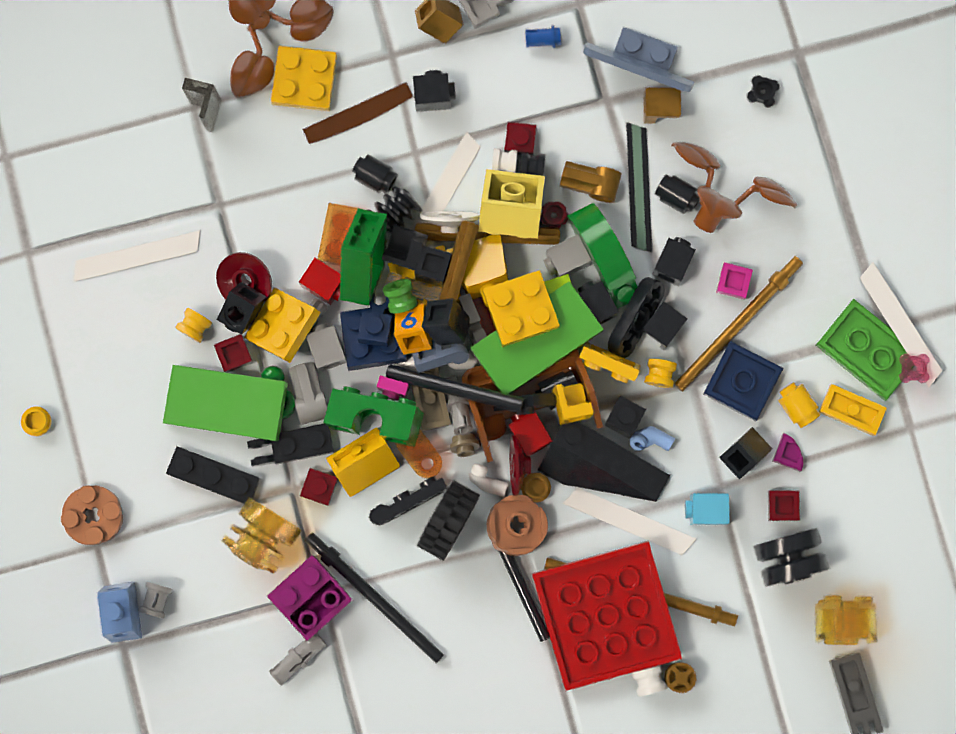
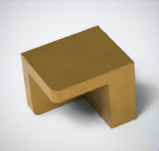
[415,0,463,43]
[643,87,681,124]

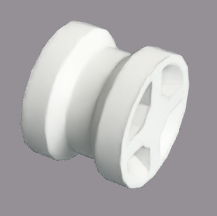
[492,148,517,172]
[632,665,667,697]

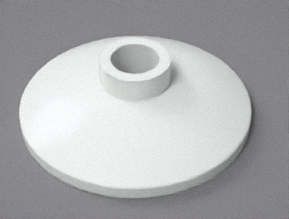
[420,211,480,233]

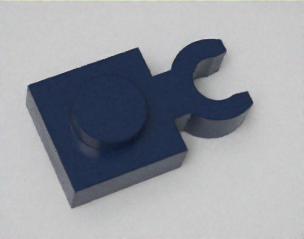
[357,293,393,347]

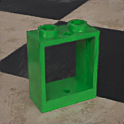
[340,208,387,306]

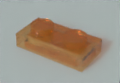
[317,203,358,266]

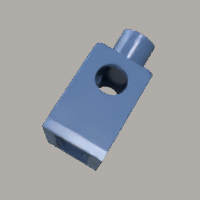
[97,582,142,643]

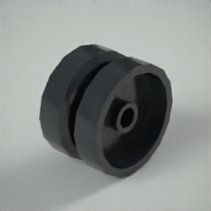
[753,528,830,587]

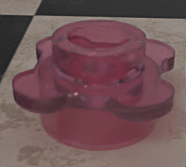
[899,353,930,383]

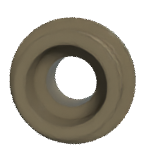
[450,433,480,457]

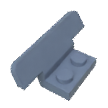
[583,27,695,92]

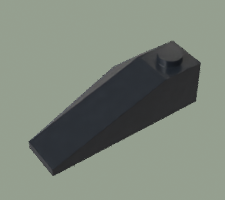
[537,421,670,502]

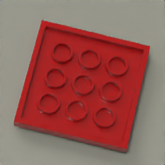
[532,541,682,691]

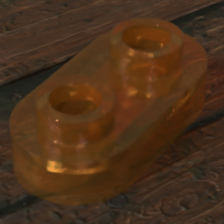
[395,429,442,479]

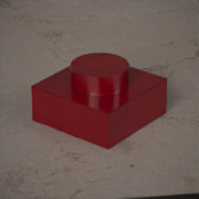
[504,122,536,156]
[214,334,253,373]
[300,468,338,506]
[768,490,800,521]

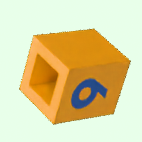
[394,303,432,355]

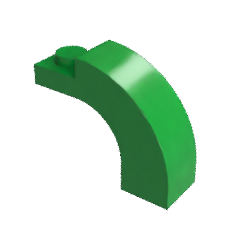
[567,203,638,309]

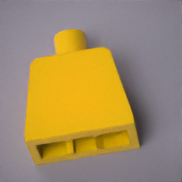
[446,234,509,307]

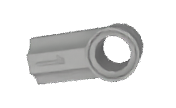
[289,362,328,425]

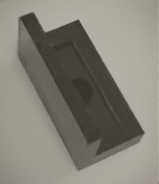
[182,78,222,132]

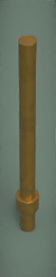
[674,256,803,392]

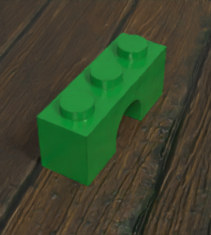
[323,386,424,447]

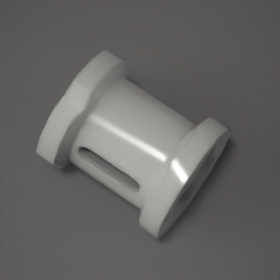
[138,582,173,618]

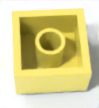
[478,169,545,239]

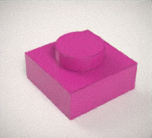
[716,262,753,300]
[376,376,410,401]

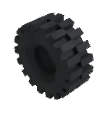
[417,480,480,561]

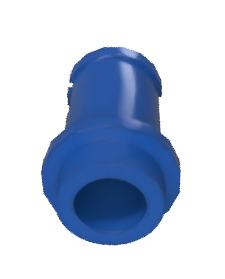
[525,25,561,48]

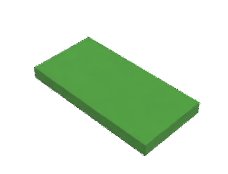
[470,281,604,395]
[163,365,288,441]

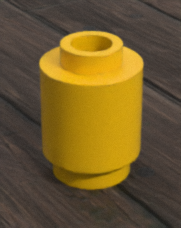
[778,382,820,428]

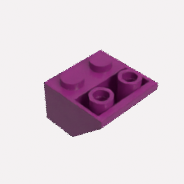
[267,555,352,641]

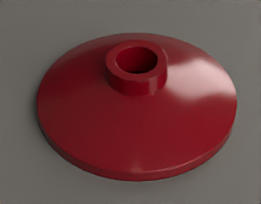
[216,252,272,309]
[509,436,531,496]

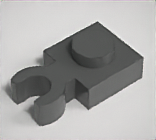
[456,293,487,345]

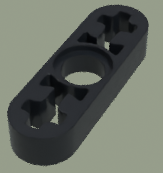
[608,277,665,358]

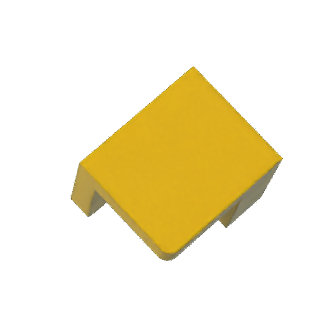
[552,383,594,425]

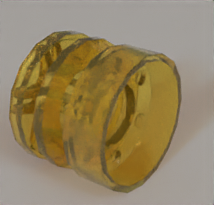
[221,497,302,574]

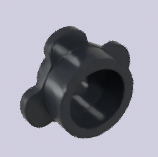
[747,75,780,108]

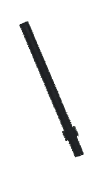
[304,532,444,663]

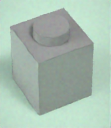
[543,234,592,277]
[306,324,346,372]

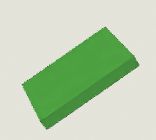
[815,299,915,401]

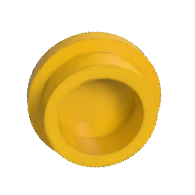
[21,407,51,436]

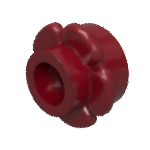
[540,201,569,229]

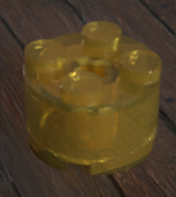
[815,595,877,645]

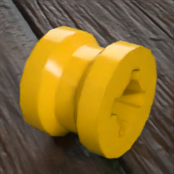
[175,308,212,343]
[644,359,677,388]

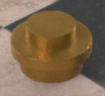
[521,472,551,503]

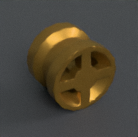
[664,662,697,693]

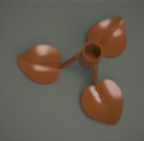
[229,0,333,97]
[671,142,797,233]

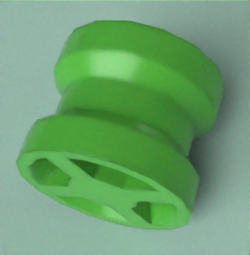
[383,279,418,313]

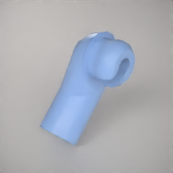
[630,426,675,451]

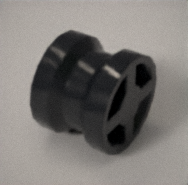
[520,152,546,176]

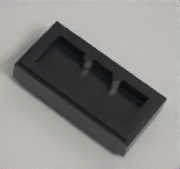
[494,393,556,415]

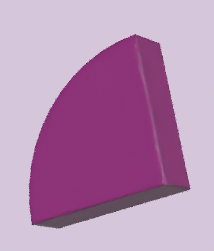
[772,433,803,472]

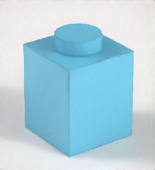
[685,493,729,525]

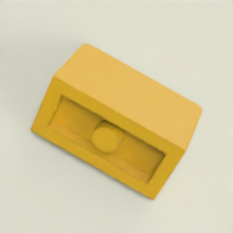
[326,427,400,497]

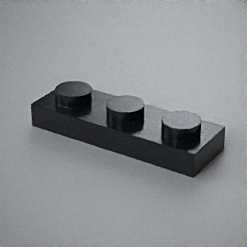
[166,446,261,506]

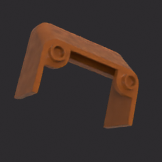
[462,350,603,463]

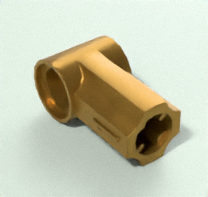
[559,161,622,203]

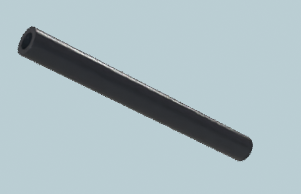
[386,364,527,414]

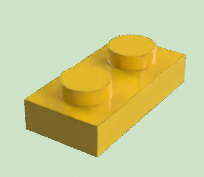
[819,384,887,436]

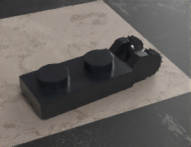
[247,424,334,467]
[369,476,448,526]

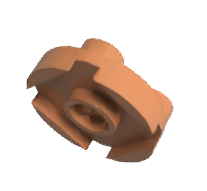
[61,485,123,545]
[487,495,548,556]

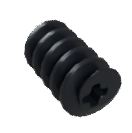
[367,186,423,243]

